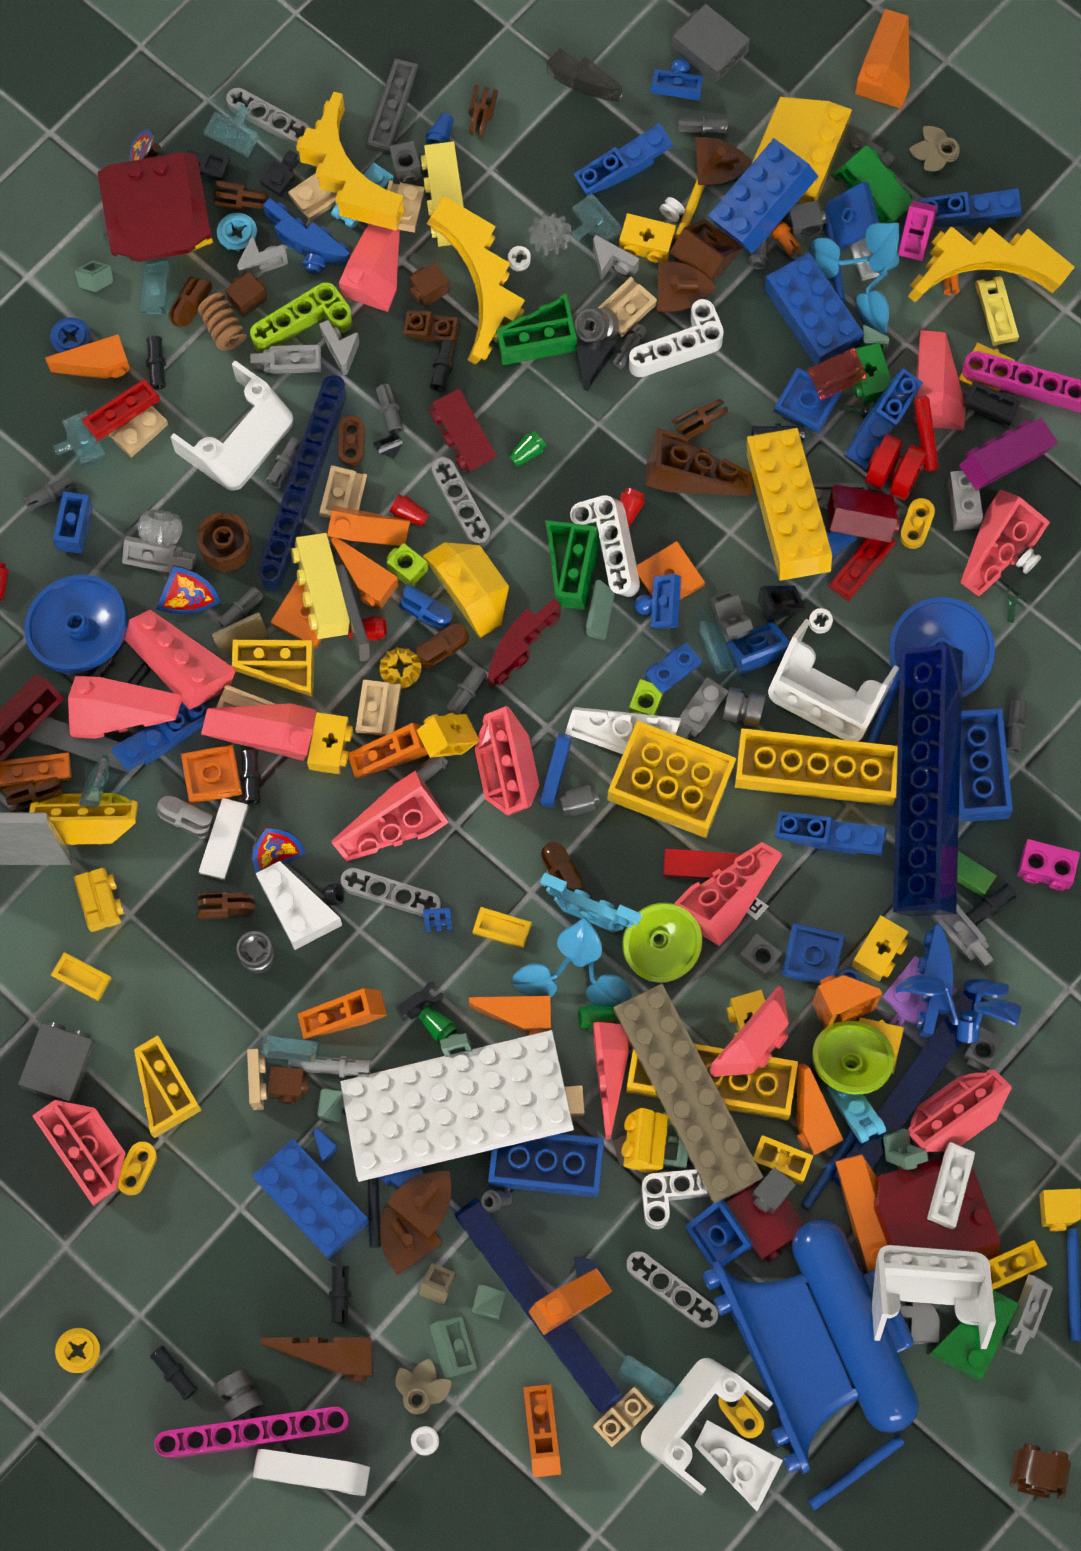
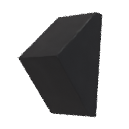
[576,339,615,391]
[758,585,805,623]

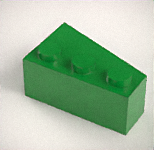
[830,145,913,223]
[497,293,577,365]
[545,520,600,610]
[928,1290,1019,1382]

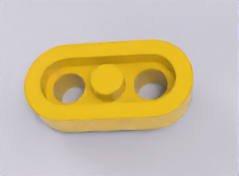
[900,498,935,549]
[117,1142,157,1196]
[718,1393,764,1439]

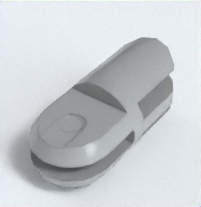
[156,796,213,839]

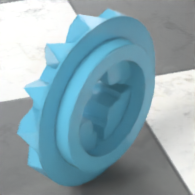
[217,213,257,252]

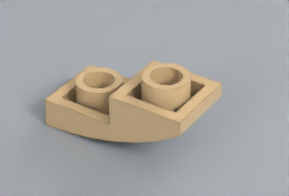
[593,1385,656,1447]

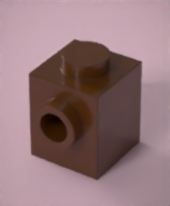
[409,262,450,308]
[225,272,267,318]
[268,1066,309,1104]

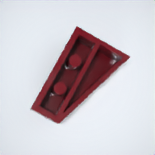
[427,388,497,473]

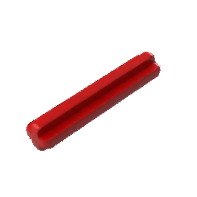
[914,396,939,472]

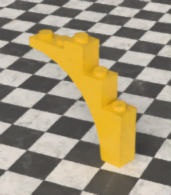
[296,92,405,231]
[427,196,525,365]
[908,227,1074,302]

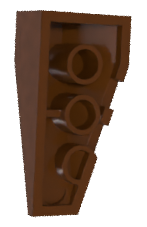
[645,428,753,496]
[261,1337,374,1382]

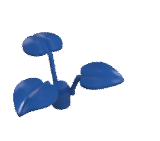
[896,975,1021,1043]

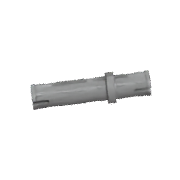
[288,1054,371,1078]

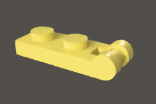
[975,276,1019,346]

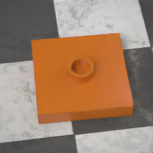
[636,541,705,600]
[271,580,322,649]
[181,745,242,804]

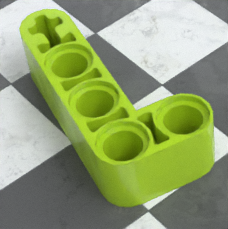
[250,282,352,353]

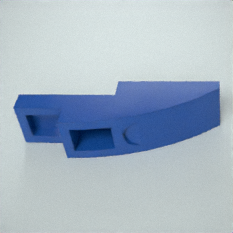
[574,123,674,195]
[917,188,1022,227]
[263,198,351,267]
[843,368,923,470]
[112,703,208,771]
[775,811,887,855]
[915,925,953,1038]

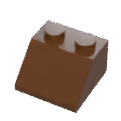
[670,219,743,281]

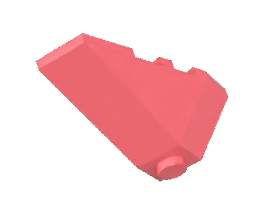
[339,224,400,312]
[913,330,966,430]
[960,489,1050,597]
[68,676,182,739]
[201,703,316,761]
[332,771,449,862]
[674,842,782,946]
[593,1022,633,1140]

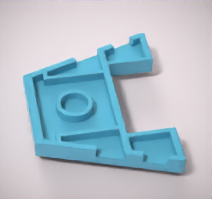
[540,873,642,933]

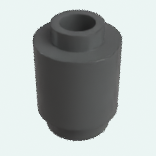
[559,785,600,817]

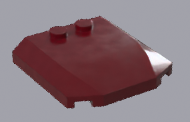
[97,152,212,262]
[874,1156,1000,1260]

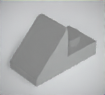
[593,235,639,280]
[237,236,288,276]
[319,320,359,376]

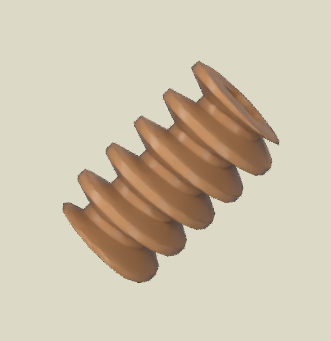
[198,292,247,350]

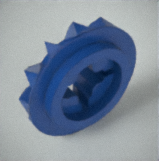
[50,317,91,353]

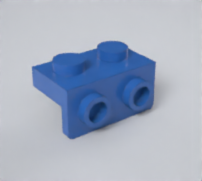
[645,643,702,694]

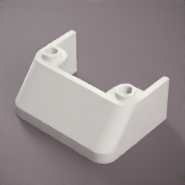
[171,361,294,491]
[768,619,899,742]
[872,1245,996,1349]
[641,1358,773,1496]

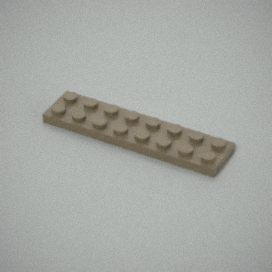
[613,984,763,1204]

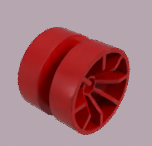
[865,434,928,501]

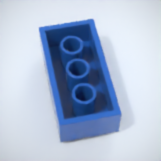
[708,138,818,254]
[764,253,863,369]
[945,709,1013,822]
[488,1134,604,1198]
[252,1139,369,1260]

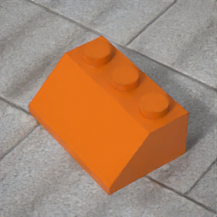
[812,975,882,1029]

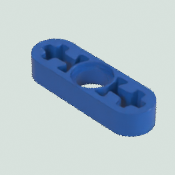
[540,733,572,808]

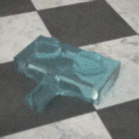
[203,105,259,157]
[571,193,623,242]
[53,411,106,468]

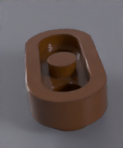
[338,415,365,466]

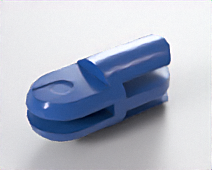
[398,584,453,629]

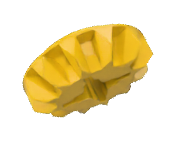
[380,647,421,688]
[55,1328,100,1373]

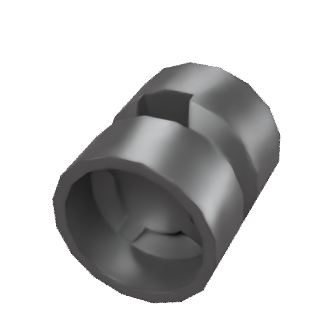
[575,308,619,342]
[722,687,766,728]
[236,931,275,974]
[214,1369,264,1421]

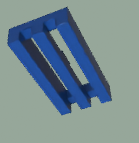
[423,908,453,932]

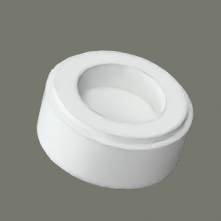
[411,1426,439,1456]

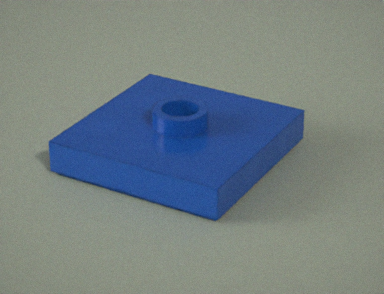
[826,182,879,250]
[773,367,843,434]
[781,923,845,985]

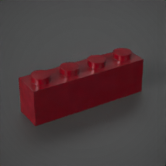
[0,674,64,763]

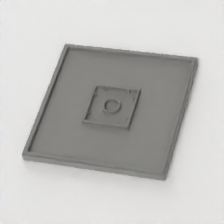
[0,812,72,865]

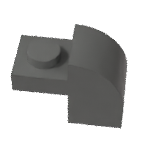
[709,590,753,642]

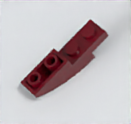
[488,599,561,689]

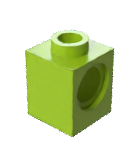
[387,543,428,586]
[629,679,664,715]

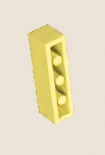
[420,141,464,247]
[291,533,350,639]

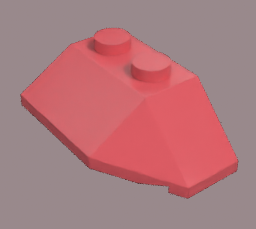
[475,706,540,815]
[710,985,789,1077]
[908,1069,1012,1152]
[32,1100,126,1206]

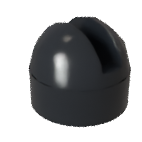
[322,883,344,905]

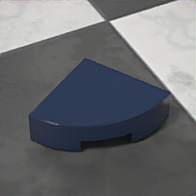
[574,1257,605,1279]

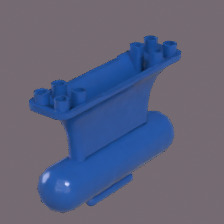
[702,1219,919,1474]

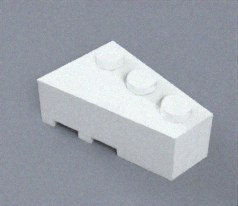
[256,861,342,950]

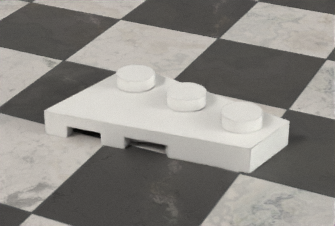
[694,1420,783,1511]

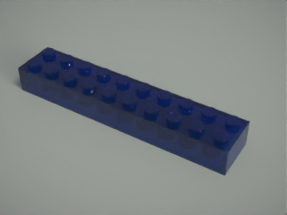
[893,644,963,917]

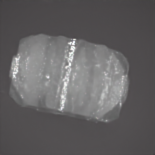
[529,212,571,256]
[138,509,183,546]

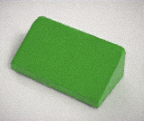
[937,847,997,898]

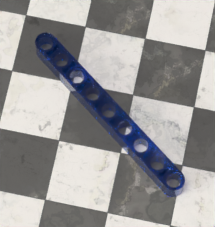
[258,375,347,590]
[831,990,989,1188]
[454,1198,623,1414]

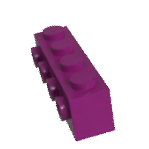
[959,417,1058,491]

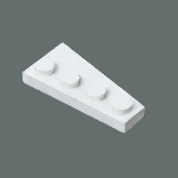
[565,707,682,754]

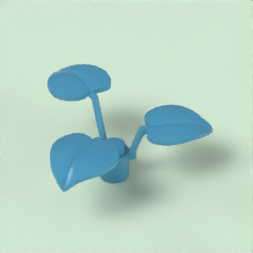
[810,223,899,334]
[511,917,632,1007]

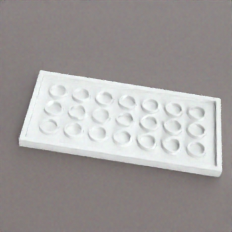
[340,1030,574,1182]

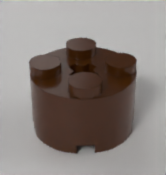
[197,512,252,573]
[1009,1444,1071,1499]

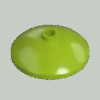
[622,903,702,983]
[812,1021,894,1095]

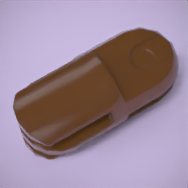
[469,84,498,137]
[213,180,268,210]
[169,277,212,327]
[671,399,728,439]
[416,623,469,669]
[2,777,63,813]
[541,842,584,892]
[197,891,255,920]

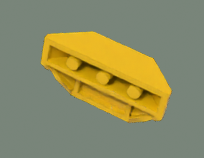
[423,542,509,639]
[29,793,138,845]

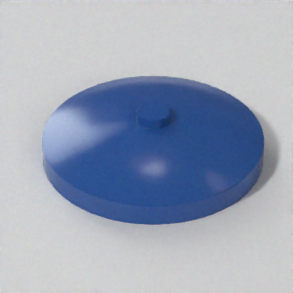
[24,575,128,674]
[888,597,995,703]

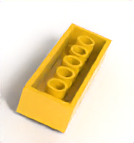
[747,428,832,581]
[734,728,901,806]
[626,1044,798,1121]

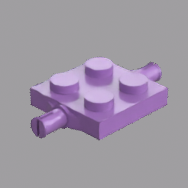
[881,956,958,1029]

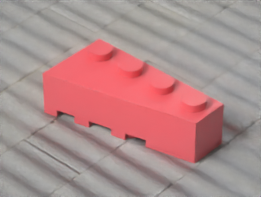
[124,610,236,710]

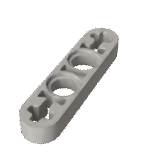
[226,88,310,147]
[432,457,490,547]
[341,868,441,918]
[626,1251,718,1329]

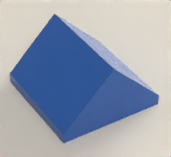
[725,621,790,676]
[685,1200,753,1267]

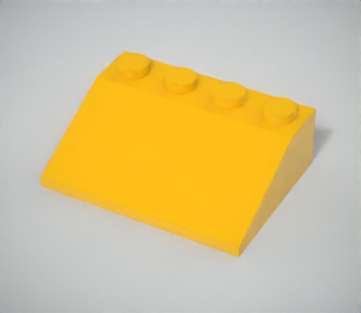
[752,97,852,203]
[607,720,736,838]

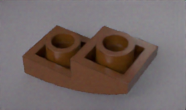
[403,311,460,343]

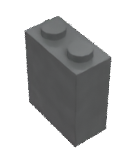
[672,4,750,84]
[18,1022,96,1104]

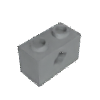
[947,471,983,531]

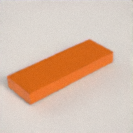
[0,752,72,789]

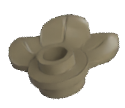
[909,126,960,172]
[395,1359,451,1415]

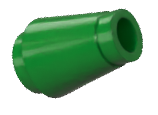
[508,430,547,467]
[577,1004,619,1031]
[418,1006,458,1043]

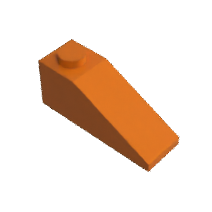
[45,334,131,379]
[327,505,410,546]
[331,537,399,610]
[348,723,428,778]
[297,988,387,1040]
[469,996,551,1036]
[796,1063,843,1155]
[529,1268,612,1335]
[523,1384,561,1478]

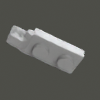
[250,345,321,374]
[122,536,196,573]
[676,677,729,739]
[931,899,994,969]
[1003,1275,1053,1355]

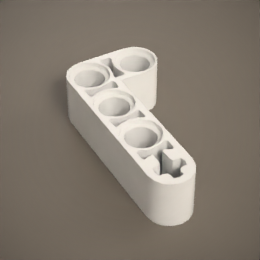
[629,299,724,377]
[570,495,640,597]
[641,1169,746,1229]
[253,1449,370,1496]

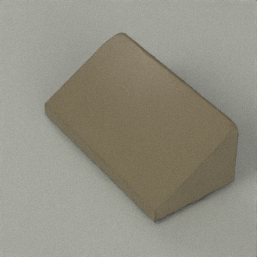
[212,612,269,658]

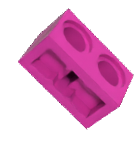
[898,200,938,261]
[1017,839,1080,890]

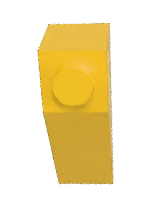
[1039,1189,1081,1231]
[988,1240,1047,1291]

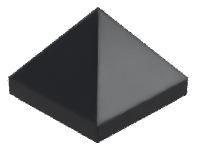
[373,434,403,459]

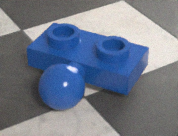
[650,58,704,100]
[635,574,681,630]

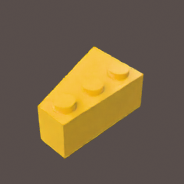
[232,640,314,698]
[134,1035,202,1138]

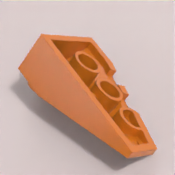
[855,9,910,109]
[835,1154,887,1273]

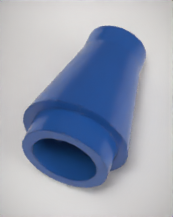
[426,113,454,145]

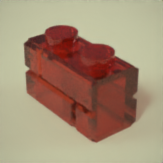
[807,348,868,400]

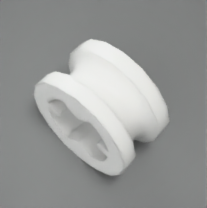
[659,197,685,222]
[508,246,531,271]
[1016,548,1041,574]
[809,608,833,634]

